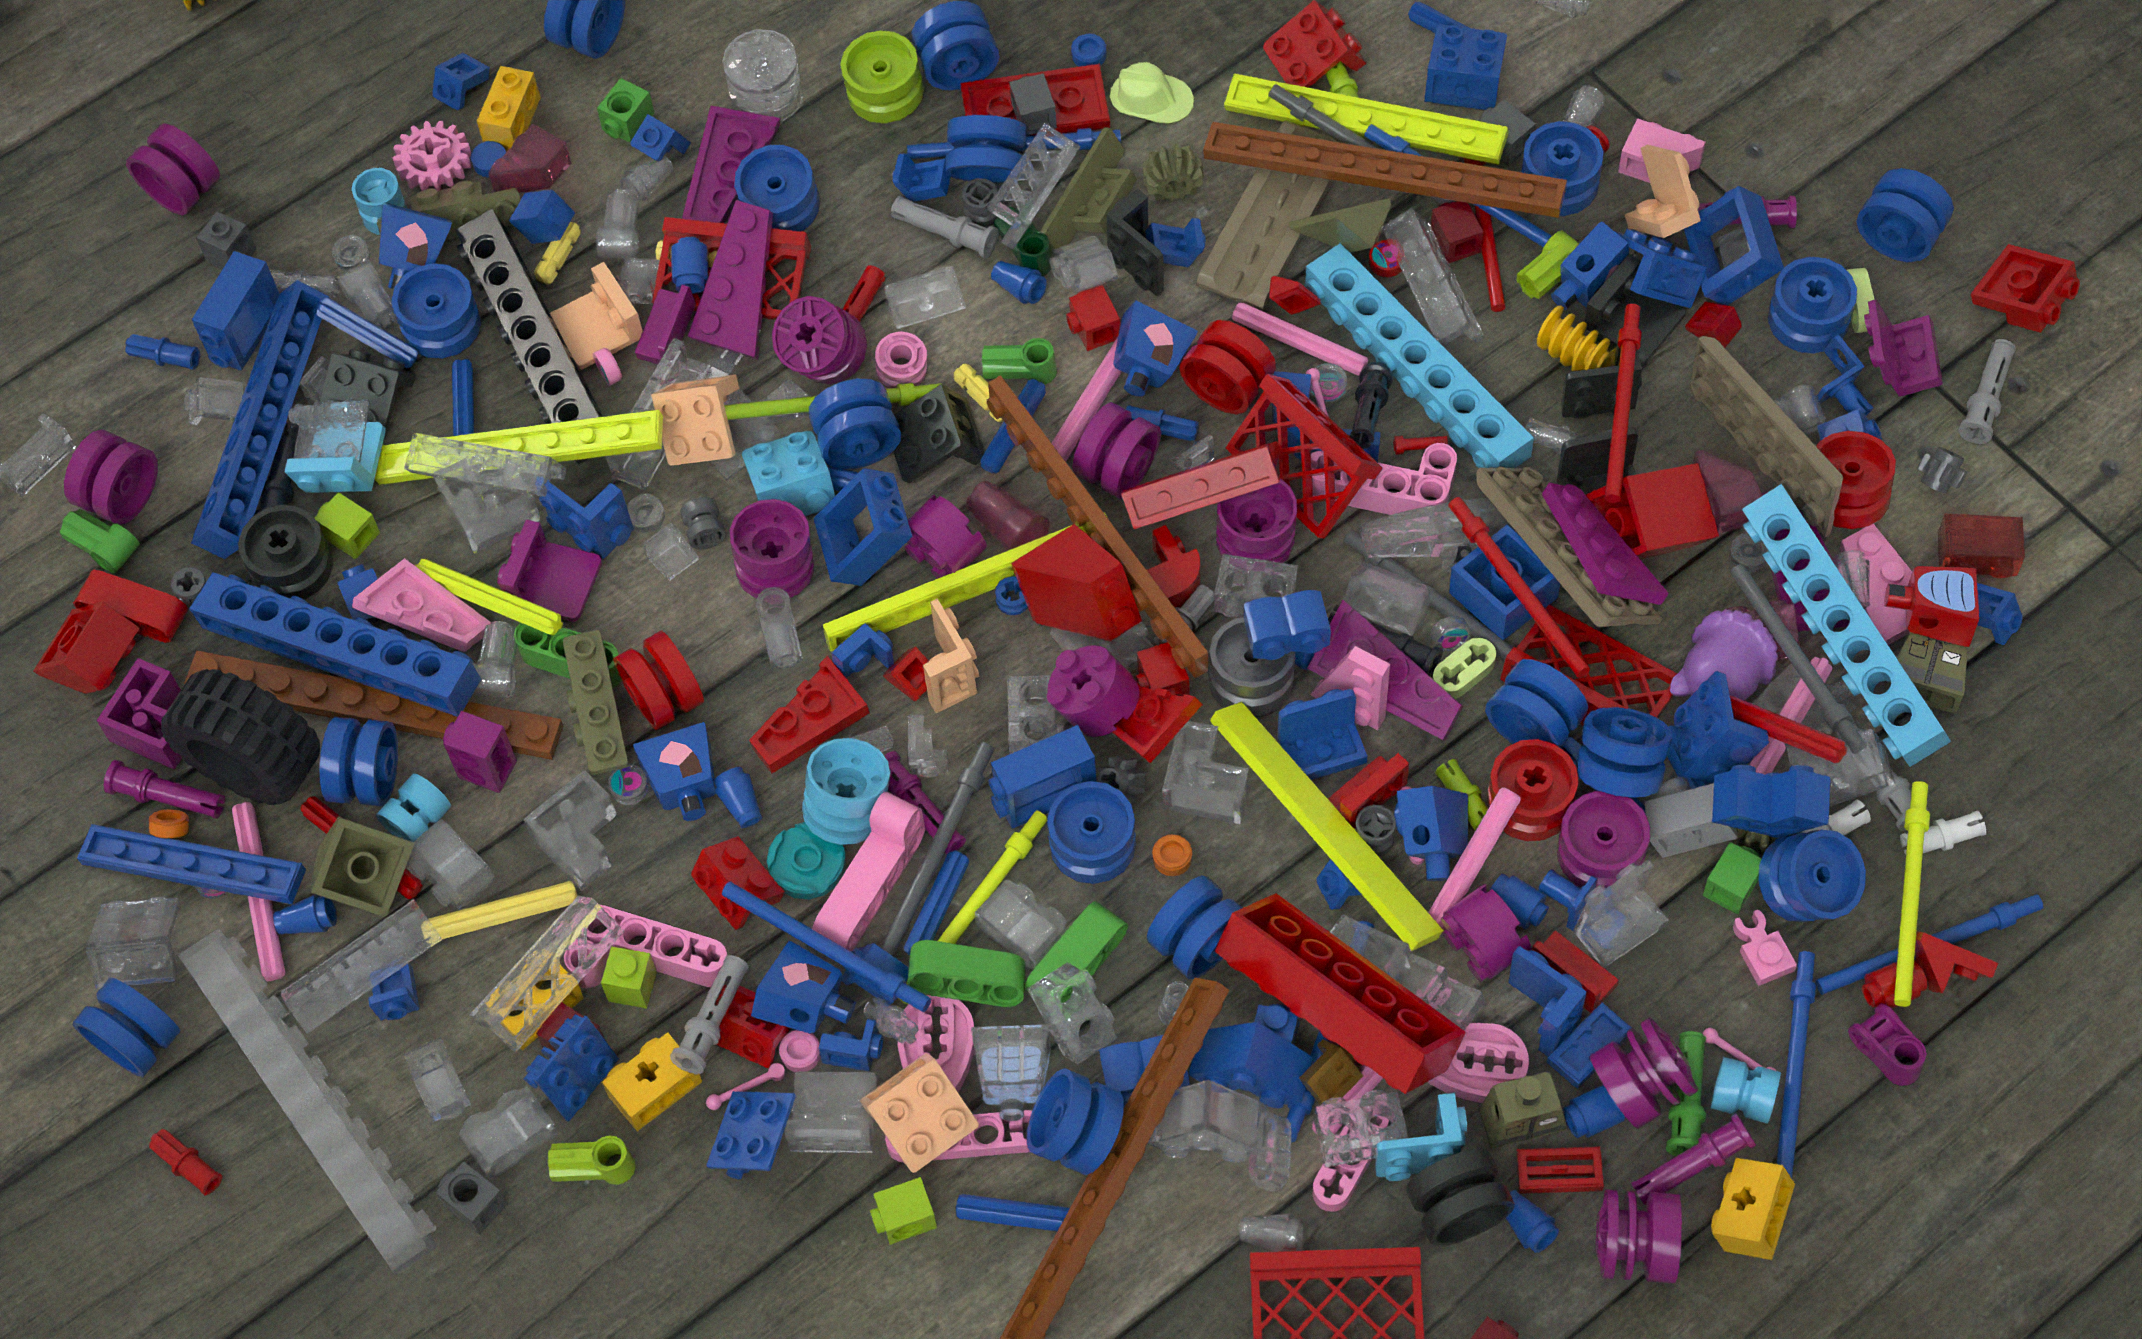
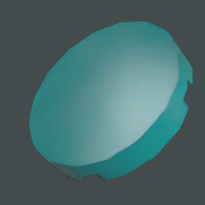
[767,822,847,900]

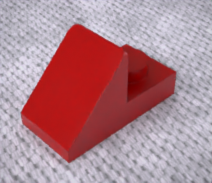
[1915,932,1998,993]

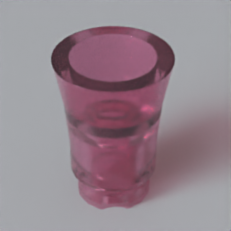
[966,480,1050,551]

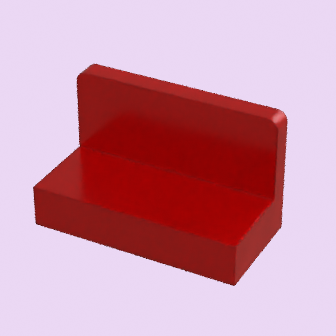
[1531,930,1619,1013]

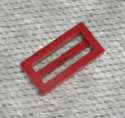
[1516,1147,1604,1194]

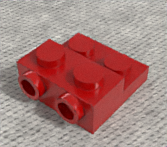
[1971,244,2080,333]

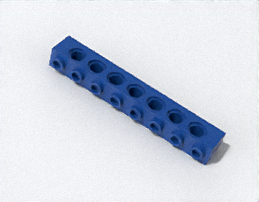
[191,280,329,559]
[189,572,481,717]

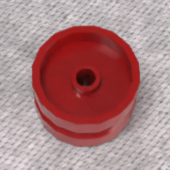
[1179,320,1276,415]
[1816,431,1896,529]
[613,630,704,730]
[1487,739,1579,841]

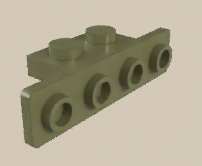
[1040,128,1137,256]
[377,181,521,240]
[563,630,629,775]

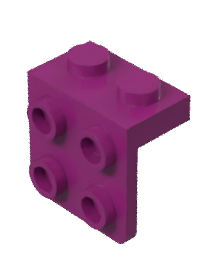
[1864,299,1943,397]
[497,519,602,622]

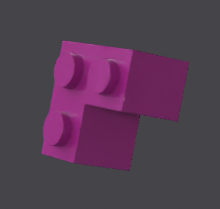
[97,658,182,770]

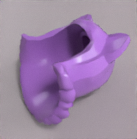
[1670,609,1778,701]

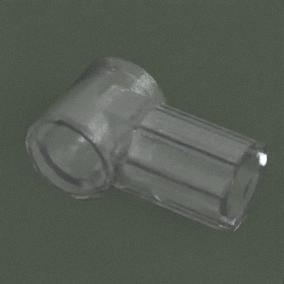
[596,189,640,259]
[336,260,397,330]
[1772,385,1826,434]
[756,587,803,670]
[472,621,517,698]

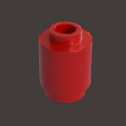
[1862,960,1927,1009]

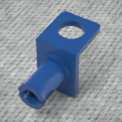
[1813,335,1874,416]
[1538,869,1626,950]

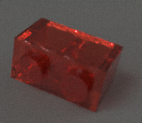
[1938,513,2025,578]

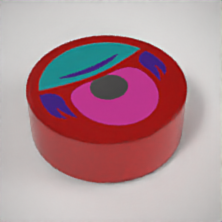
[1369,240,1406,277]

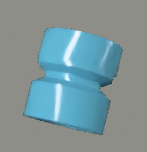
[352,168,407,235]
[376,773,451,848]
[1710,1057,1781,1124]

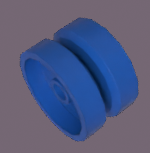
[544,0,625,59]
[911,1,999,90]
[945,115,1026,183]
[1521,121,1604,216]
[734,145,820,232]
[1856,168,1954,262]
[1768,257,1857,354]
[391,263,481,359]
[808,379,901,469]
[1485,659,1588,749]
[1575,707,1673,798]
[319,717,398,806]
[1047,781,1136,884]
[1759,830,1866,922]
[1146,875,1242,980]
[72,977,180,1078]
[1027,1068,1124,1175]

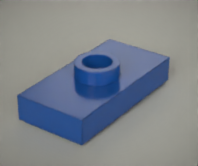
[1546,1003,1632,1089]

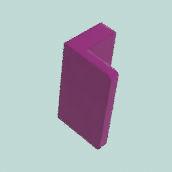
[635,285,696,368]

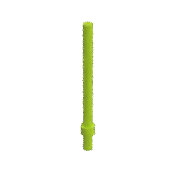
[724,383,942,420]

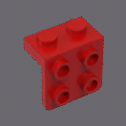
[1263,0,1366,88]

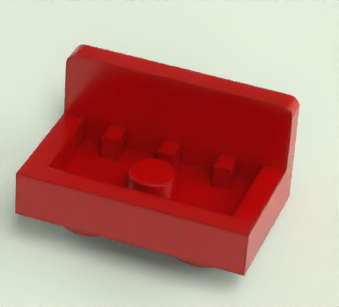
[691,836,784,930]

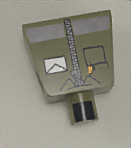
[1883,632,1968,714]
[1479,1072,1567,1149]

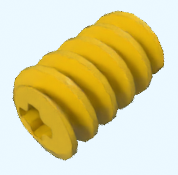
[1537,305,1616,371]

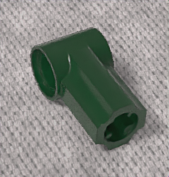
[994,206,1052,277]

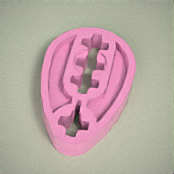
[897,995,975,1092]
[1428,1023,1529,1103]

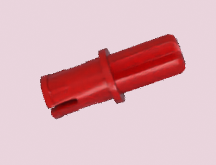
[149,1129,223,1196]

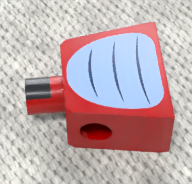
[1884,566,1979,647]

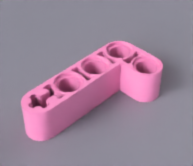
[1311,443,1457,523]
[812,791,925,951]
[564,905,728,989]

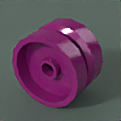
[126,123,220,215]
[1072,402,1161,500]
[64,429,158,525]
[1557,791,1650,894]

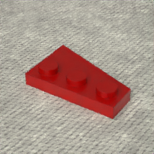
[749,656,870,774]
[1111,683,1203,764]

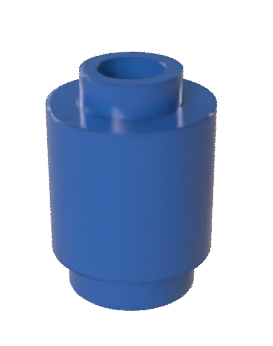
[671,237,709,294]
[1489,873,1549,930]
[1562,1084,1625,1138]

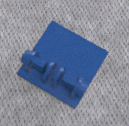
[524,1014,619,1122]
[706,1091,796,1179]

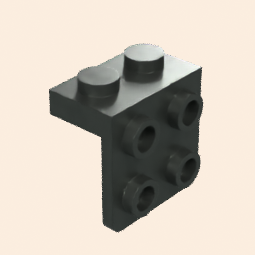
[1106,189,1164,296]
[1561,333,1645,419]
[316,348,416,439]
[1556,427,1639,495]

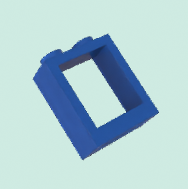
[1684,186,1784,305]
[192,251,280,371]
[813,468,912,586]
[988,725,1097,829]

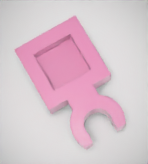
[1733,910,1797,986]

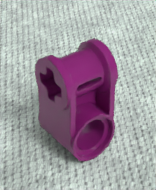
[1848,1004,1927,1086]

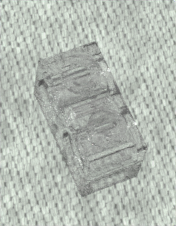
[1214,554,1298,618]
[1007,675,1064,754]
[1027,962,1118,1065]
[1314,1090,1409,1168]

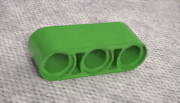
[514,623,622,688]
[1025,901,1129,1013]
[907,940,1026,1007]

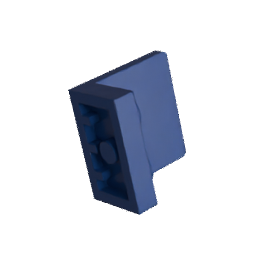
[1424,24,1507,110]
[1615,228,1708,308]
[1509,946,1587,1057]

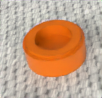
[149,809,189,838]
[1152,834,1192,876]

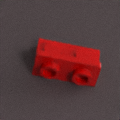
[1328,753,1409,829]
[711,985,791,1068]

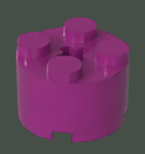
[904,495,987,579]
[1047,645,1139,737]
[1441,884,1532,982]

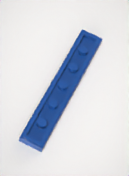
[77,824,306,904]

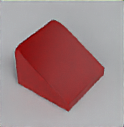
[1269,276,1321,315]
[1685,301,1742,348]
[883,647,929,701]

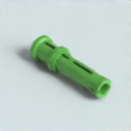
[1666,1031,1706,1156]

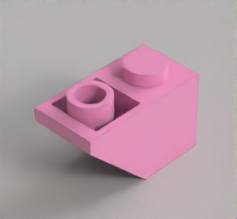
[1618,118,1705,183]

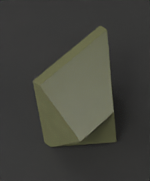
[1289,198,1391,253]
[310,816,414,917]

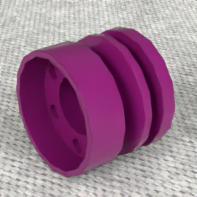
[772,296,867,385]
[1216,479,1297,573]
[729,499,814,602]
[1590,1017,1698,1129]
[1595,1189,1682,1283]

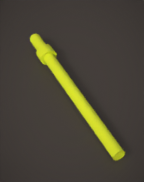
[1894,781,1930,1007]
[898,810,1048,1005]

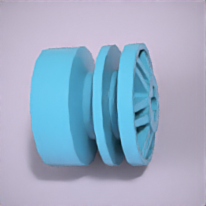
[802,738,890,845]

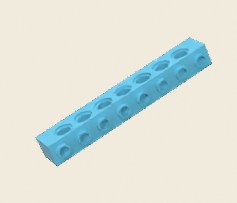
[1305,243,1534,468]
[1742,484,1951,767]

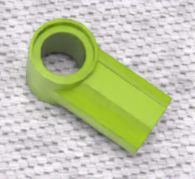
[1516,230,1579,299]
[548,1135,636,1185]

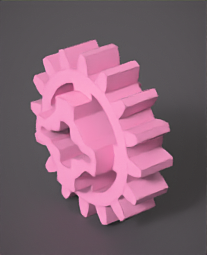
[393,121,472,191]

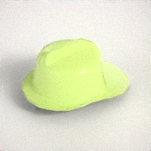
[1110,62,1194,124]

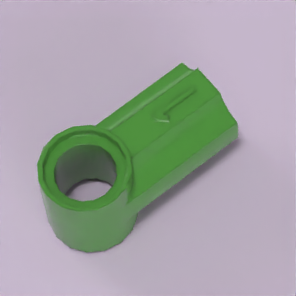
[982,338,1057,385]
[59,509,140,574]

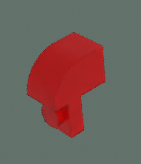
[1147,525,1200,608]

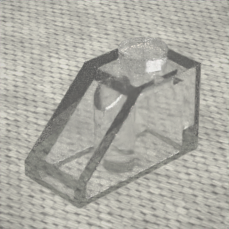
[404,1037,471,1122]

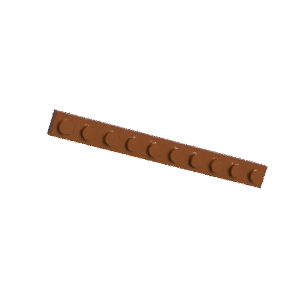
[1203,122,1567,218]
[986,375,1208,678]
[184,651,563,760]
[1000,977,1229,1339]

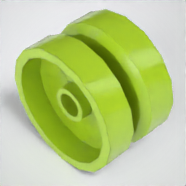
[840,30,924,124]

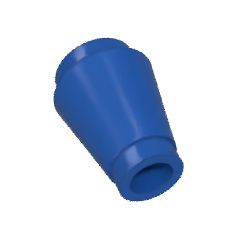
[991,261,1047,304]
[714,767,762,828]
[273,894,337,935]
[1506,1190,1559,1253]

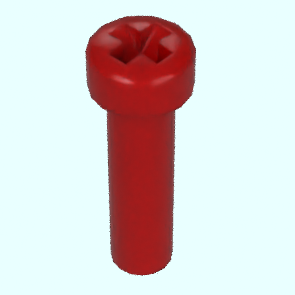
[1393,436,1448,455]

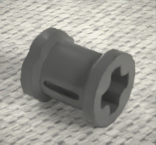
[171,567,206,614]

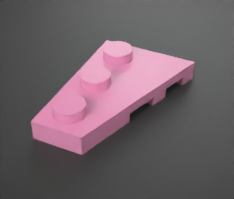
[1840,524,1912,645]
[352,558,492,653]
[1310,646,1390,730]

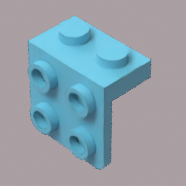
[284,422,386,493]
[742,431,835,516]
[1375,1093,1467,1181]

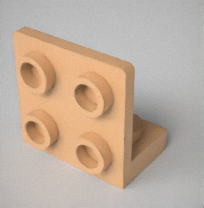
[1625,145,1701,238]
[550,262,643,370]
[651,374,739,466]
[923,599,979,713]
[859,1053,979,1173]

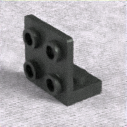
[1584,254,1686,364]
[893,384,985,483]

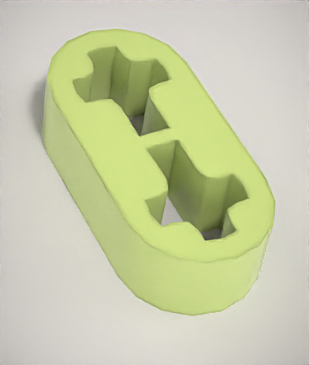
[1847,268,1874,333]
[1433,638,1496,699]

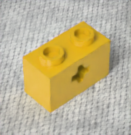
[602,1032,702,1131]
[1711,1158,1795,1260]

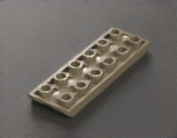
[1196,120,1342,311]
[1690,336,1843,537]
[1476,467,1662,627]

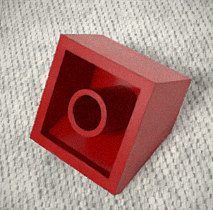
[33,602,139,694]

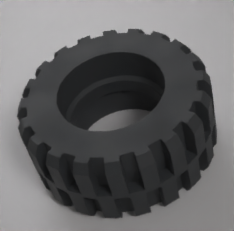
[161,669,320,805]

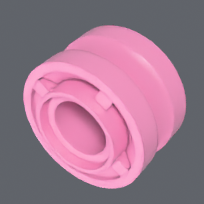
[875,332,927,388]

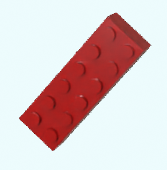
[1214,893,1466,1094]

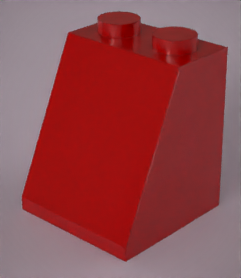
[1585,463,1719,560]
[1011,524,1142,641]

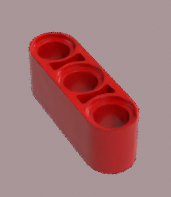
[73,570,189,643]

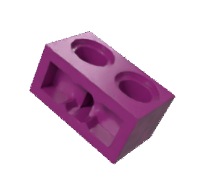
[443,711,517,793]

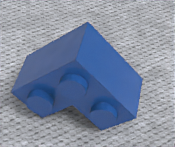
[1712,765,1830,838]
[1188,1022,1313,1108]

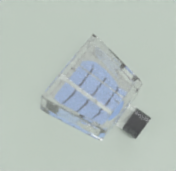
[971,1025,1051,1121]

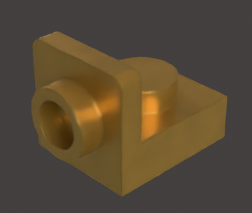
[1299,1039,1363,1111]

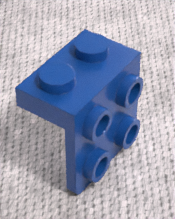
[537,478,634,559]
[1674,671,1769,784]
[1278,689,1368,780]

